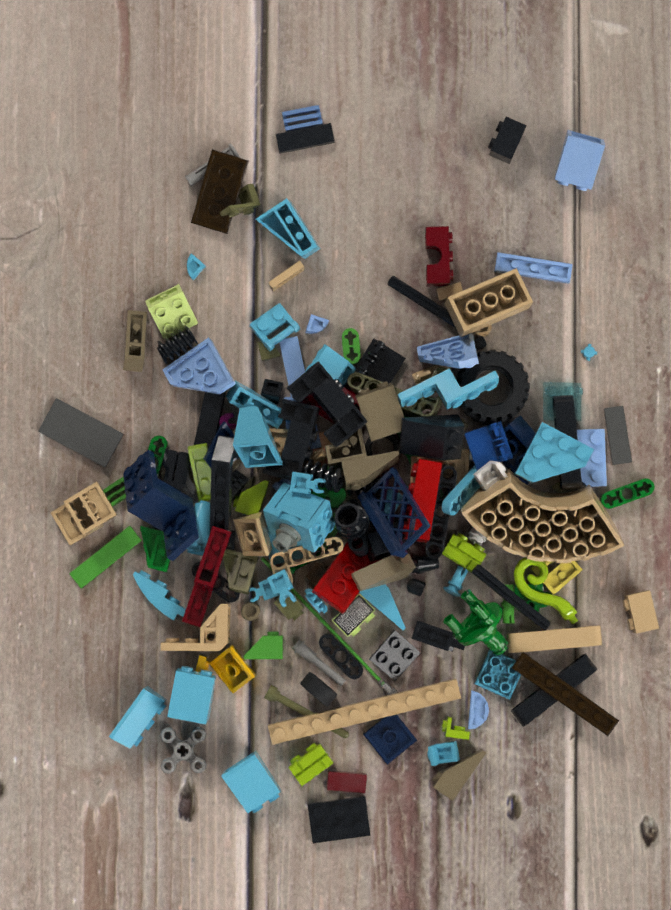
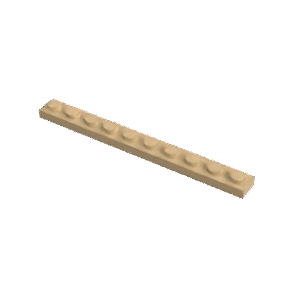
[268,678,461,745]

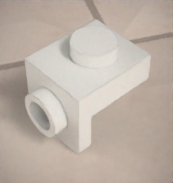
[473,461,508,490]

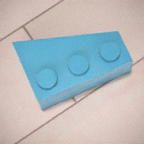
[255,198,321,259]

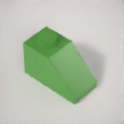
[244,631,283,659]

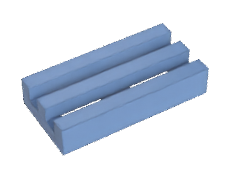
[282,105,323,132]

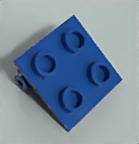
[464,421,513,470]

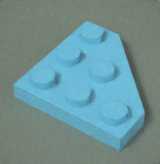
[515,422,594,483]

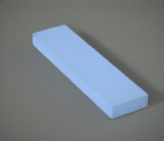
[494,252,573,284]

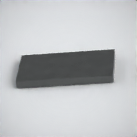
[38,398,124,468]

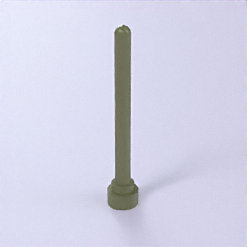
[264,685,349,738]

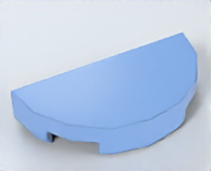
[468,690,489,729]

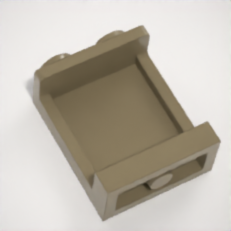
[355,381,404,442]

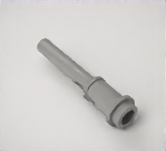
[292,640,346,686]

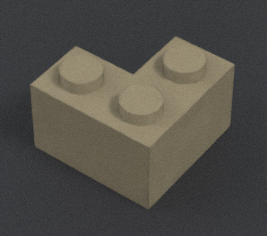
[325,428,367,469]

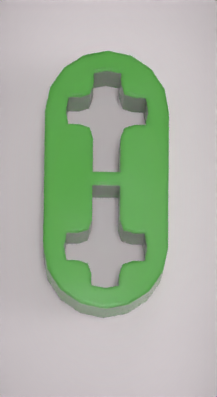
[342,328,361,365]

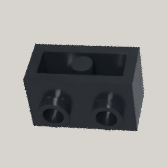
[488,116,527,164]

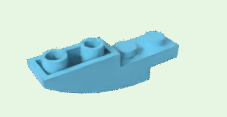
[133,570,186,620]

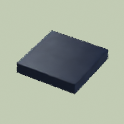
[363,714,417,765]

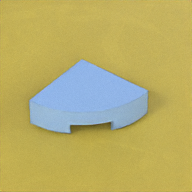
[305,314,329,334]

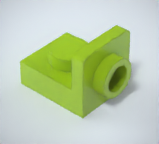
[442,716,470,740]

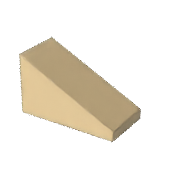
[437,282,463,301]

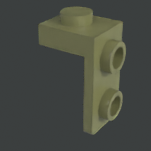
[220,184,260,217]

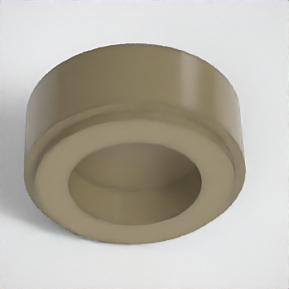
[241,602,261,621]

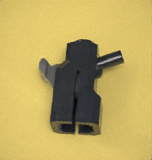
[162,449,196,495]

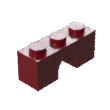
[425,226,454,287]

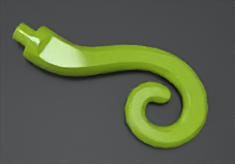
[514,557,578,624]

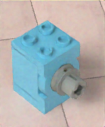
[263,483,335,553]

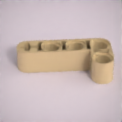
[270,537,344,583]

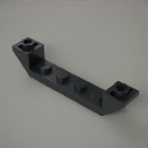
[210,436,238,550]

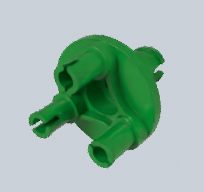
[443,589,509,656]

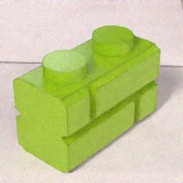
[442,533,487,573]
[288,743,334,786]

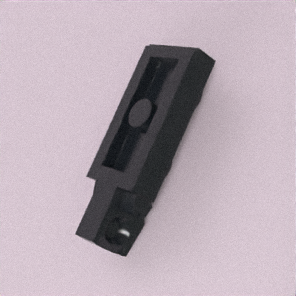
[411,620,465,652]

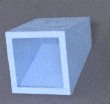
[555,130,605,191]

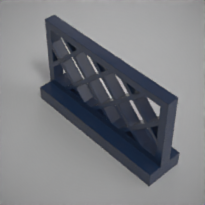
[357,467,431,558]

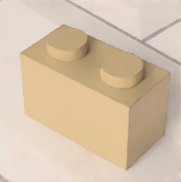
[623,590,659,634]

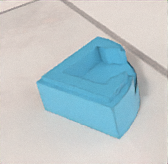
[187,253,206,281]

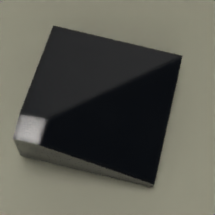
[261,379,283,405]

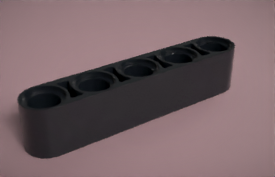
[194,390,227,449]
[552,395,582,490]
[425,464,457,559]
[511,653,597,727]

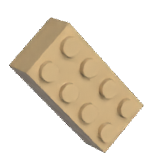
[445,268,533,337]

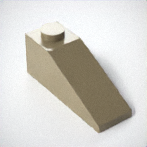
[123,310,147,372]
[341,451,399,490]
[351,551,416,592]
[432,749,486,801]

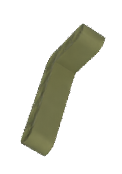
[347,367,447,417]

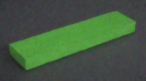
[69,526,142,589]

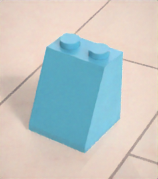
[233,406,283,468]
[167,666,216,725]
[221,751,281,813]

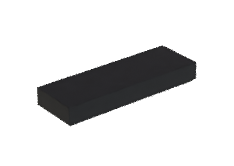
[276,123,335,154]

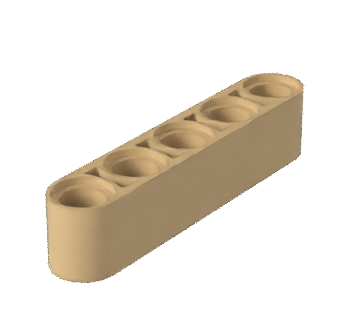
[506,625,602,653]

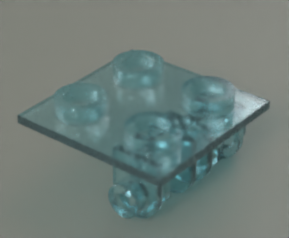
[543,382,583,421]

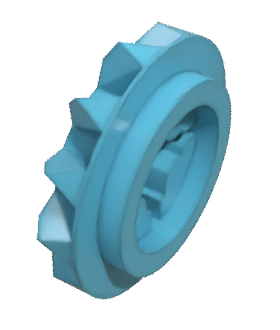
[304,588,328,614]

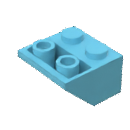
[305,344,356,387]

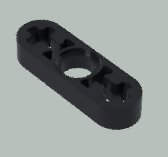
[192,562,240,602]
[319,634,363,679]

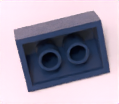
[502,415,536,485]

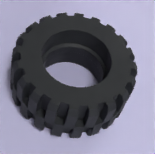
[456,350,530,425]

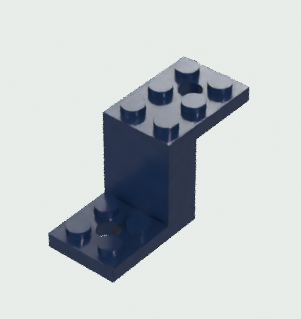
[123,450,199,561]

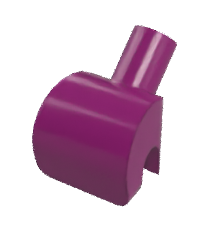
[219,413,236,430]

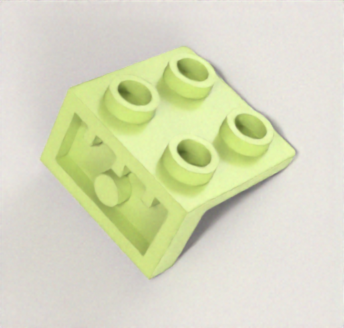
[145,284,198,338]

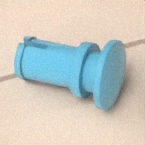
[443,566,469,597]

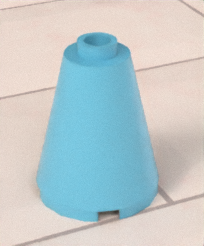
[187,500,210,556]

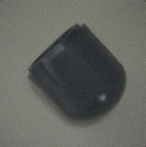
[407,578,426,597]

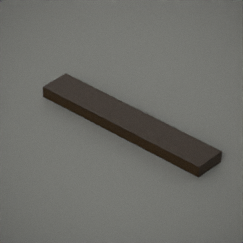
[511,652,619,736]

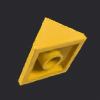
[210,645,256,693]

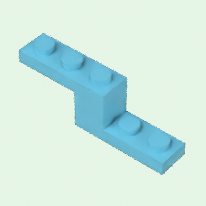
[398,368,499,409]

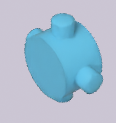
[580,344,597,361]

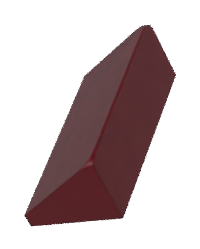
[327,770,367,793]

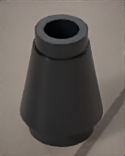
[411,556,439,575]

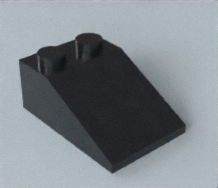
[399,414,465,460]

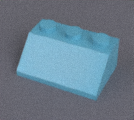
[109,686,166,749]

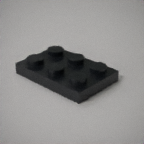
[308,796,371,844]

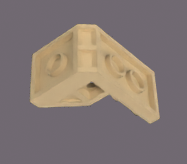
[161,603,231,651]

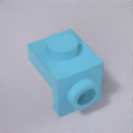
[427,741,460,766]

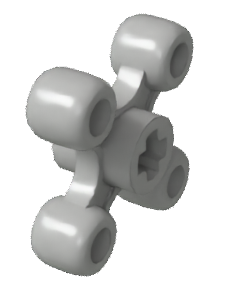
[160,727,207,774]

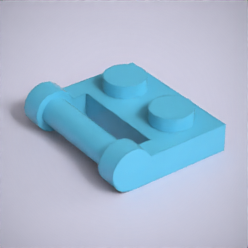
[249,303,300,351]

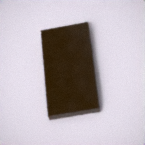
[191,149,249,234]

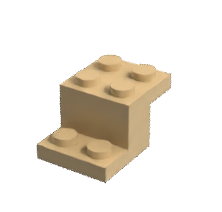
[50,482,117,546]

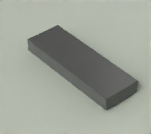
[603,406,632,465]

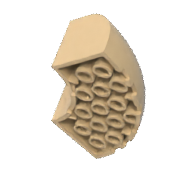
[461,469,625,563]

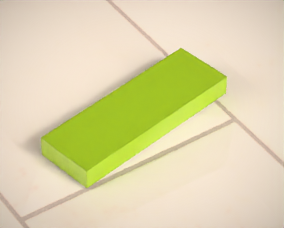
[188,443,211,502]

